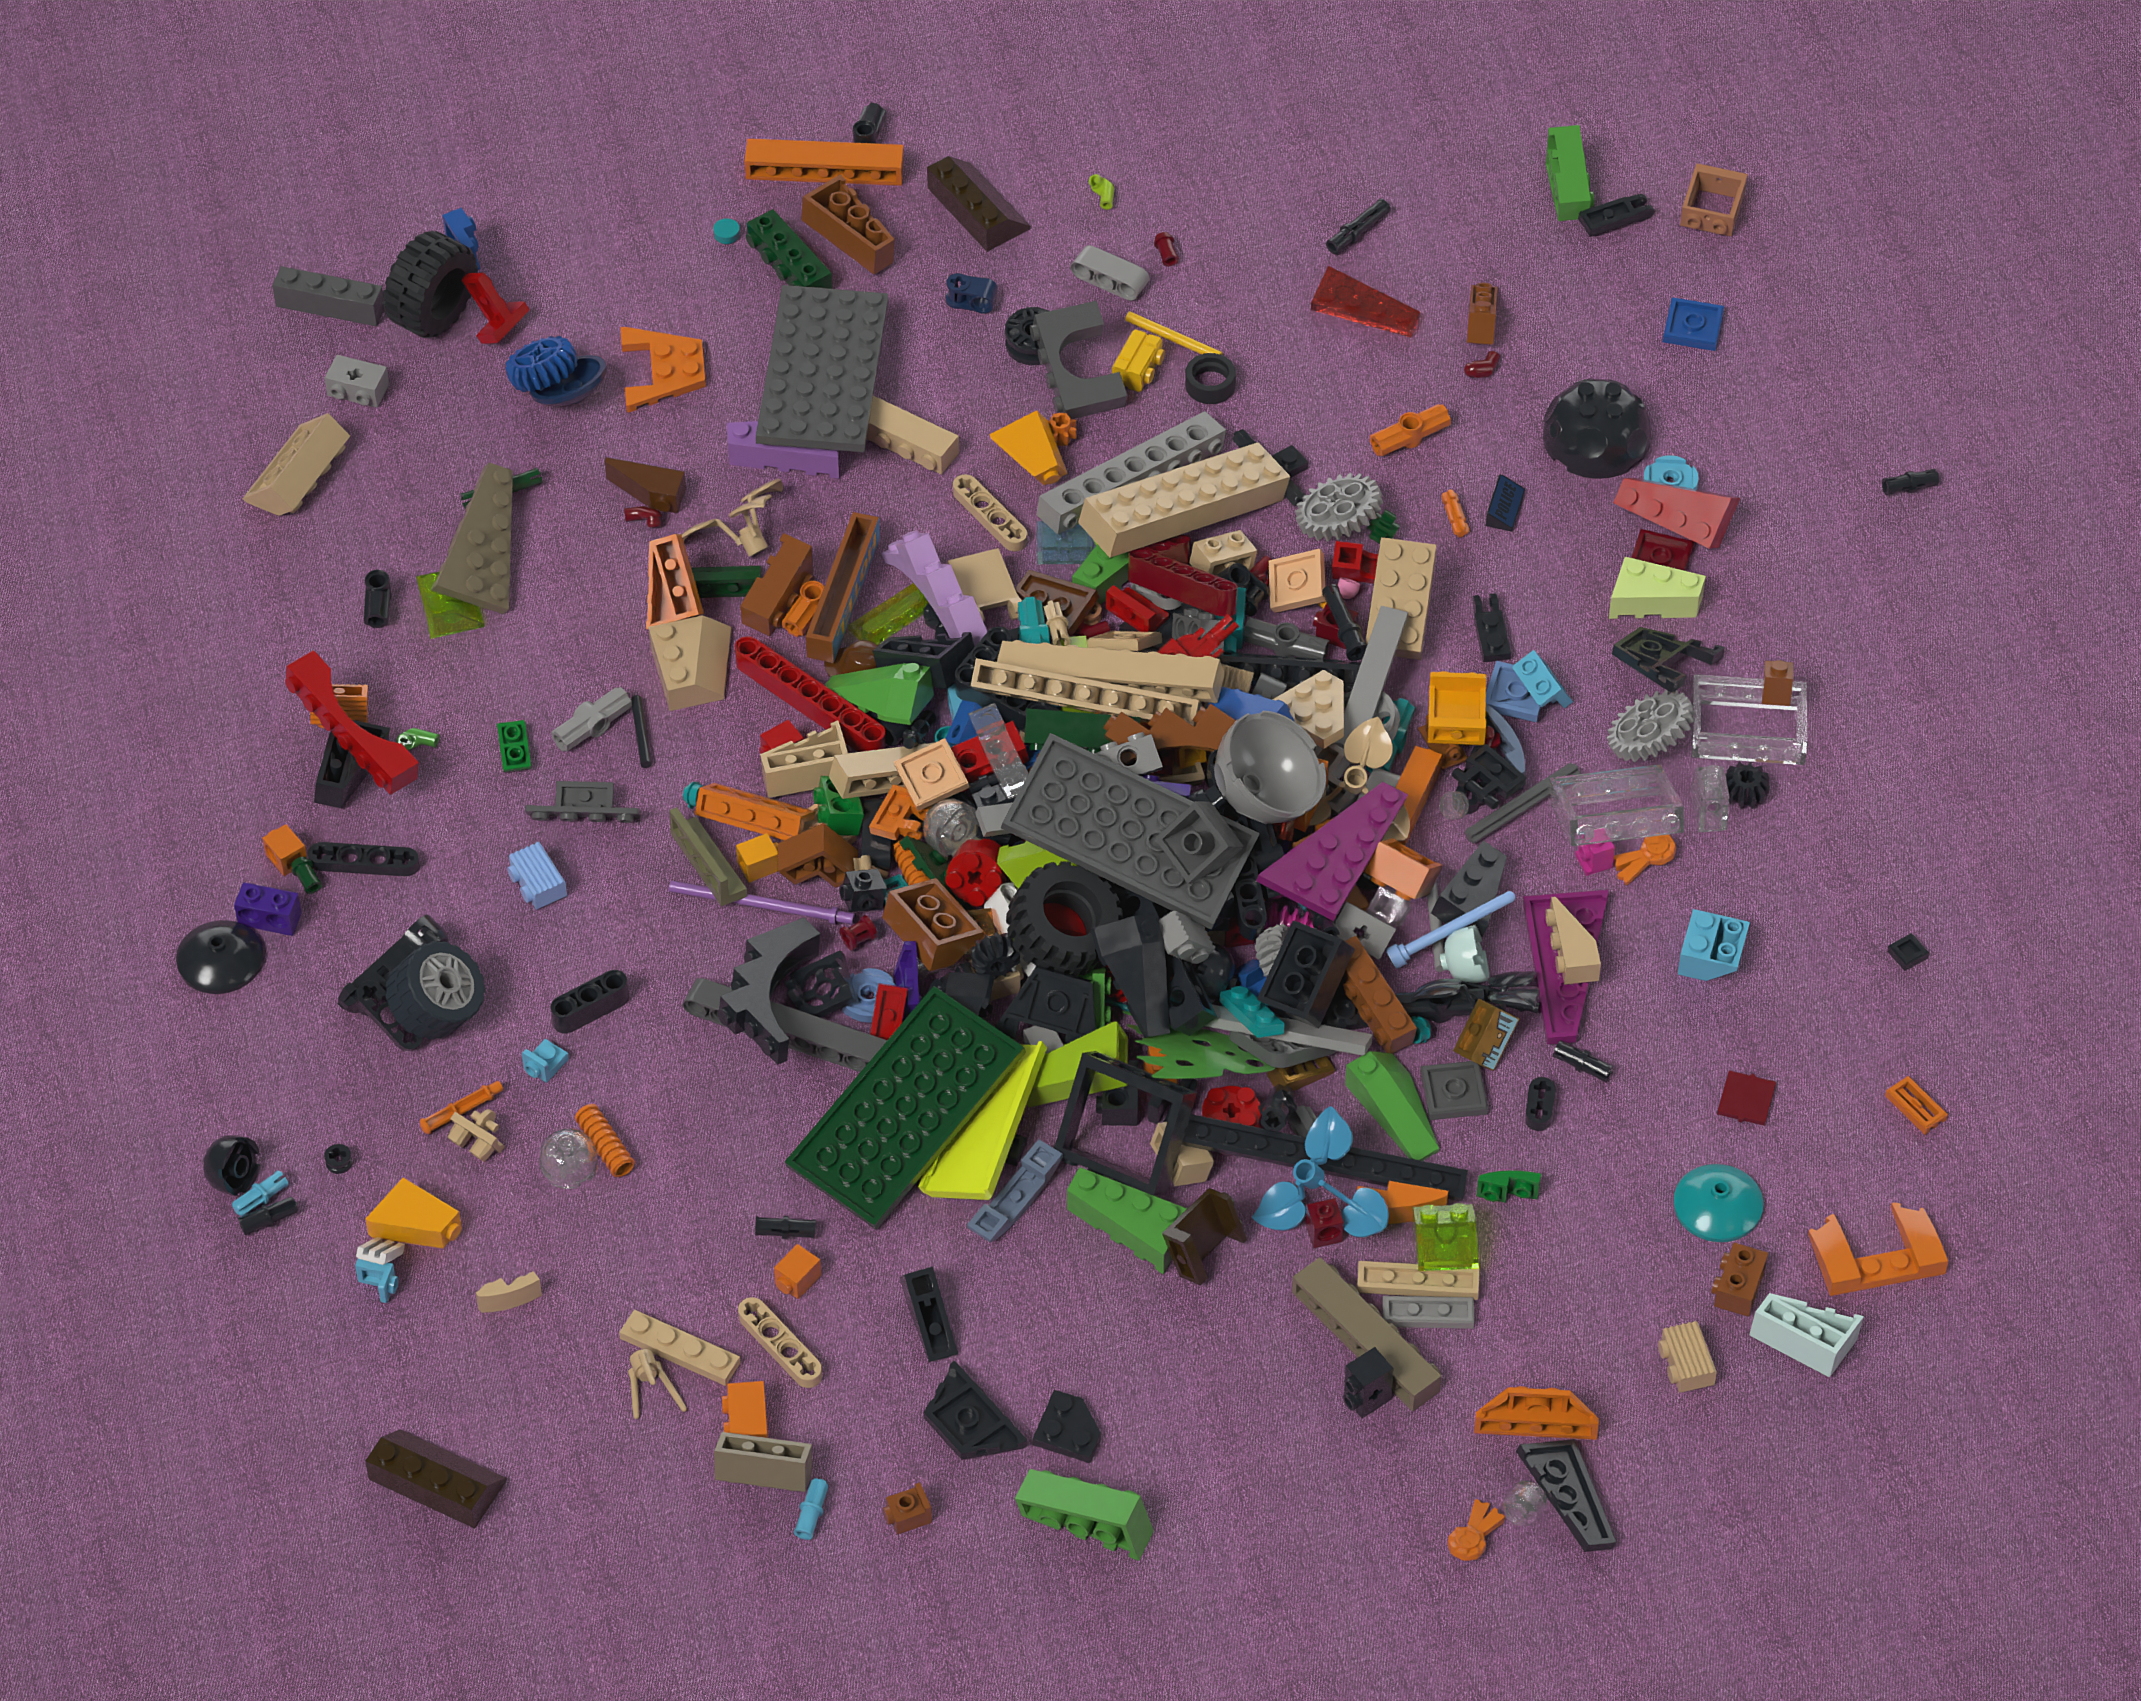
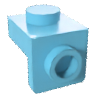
[355,1259,399,1303]

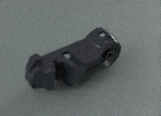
[337,915,449,1016]

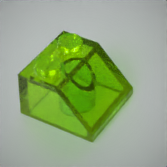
[416,571,485,639]
[1412,1203,1479,1271]

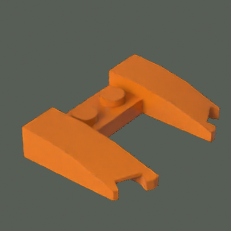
[1808,1202,1948,1296]

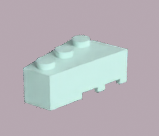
[1749,1293,1864,1377]

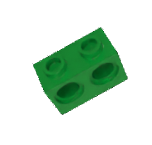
[813,776,864,836]

